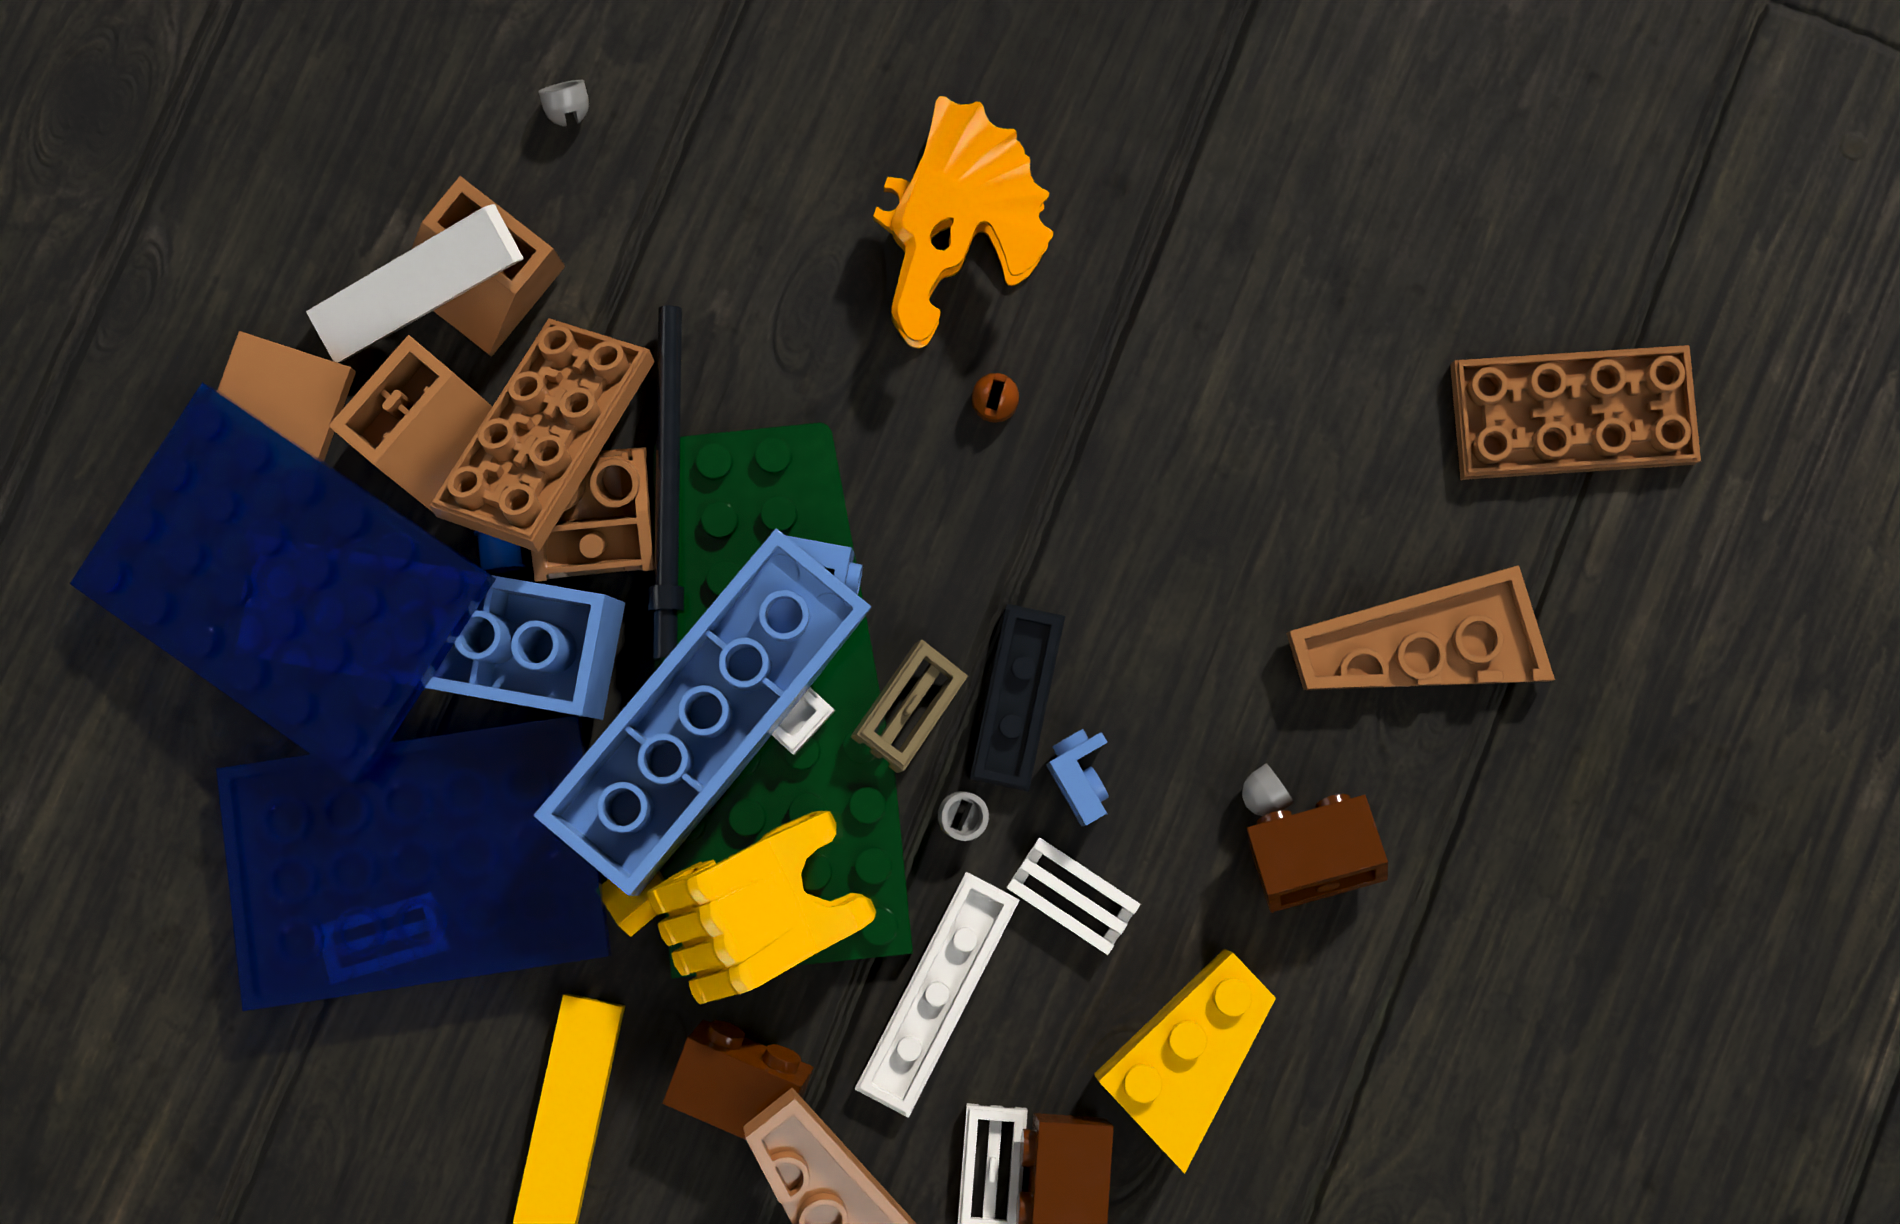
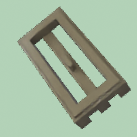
[850,640,968,773]

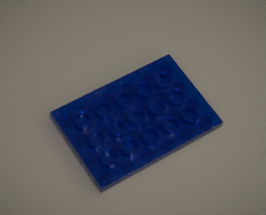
[70,382,496,784]
[216,715,612,1011]

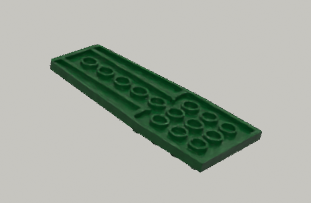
[653,423,913,978]

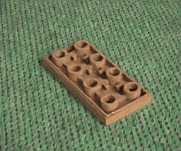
[429,318,655,553]
[158,331,356,585]
[1450,345,1701,480]

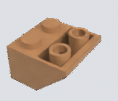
[411,176,565,357]
[328,335,492,513]

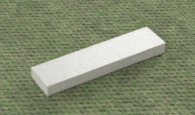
[306,204,524,363]
[855,872,1020,1118]

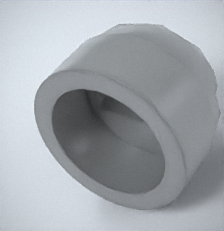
[538,80,589,127]
[1242,763,1294,816]
[938,791,989,841]

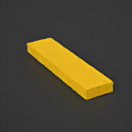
[513,993,625,1224]

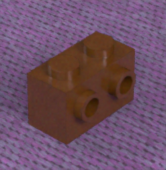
[1247,794,1388,913]
[662,1019,814,1140]
[1016,1113,1114,1224]

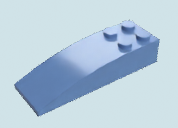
[533,528,872,896]
[237,536,625,720]

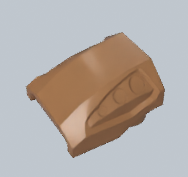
[531,448,655,582]

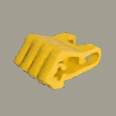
[647,811,876,1004]

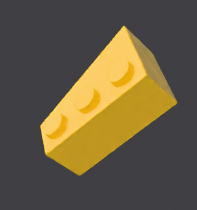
[1094,949,1276,1174]

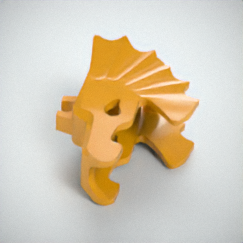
[873,96,1053,349]

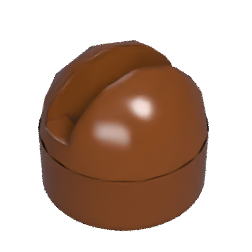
[972,373,1019,423]

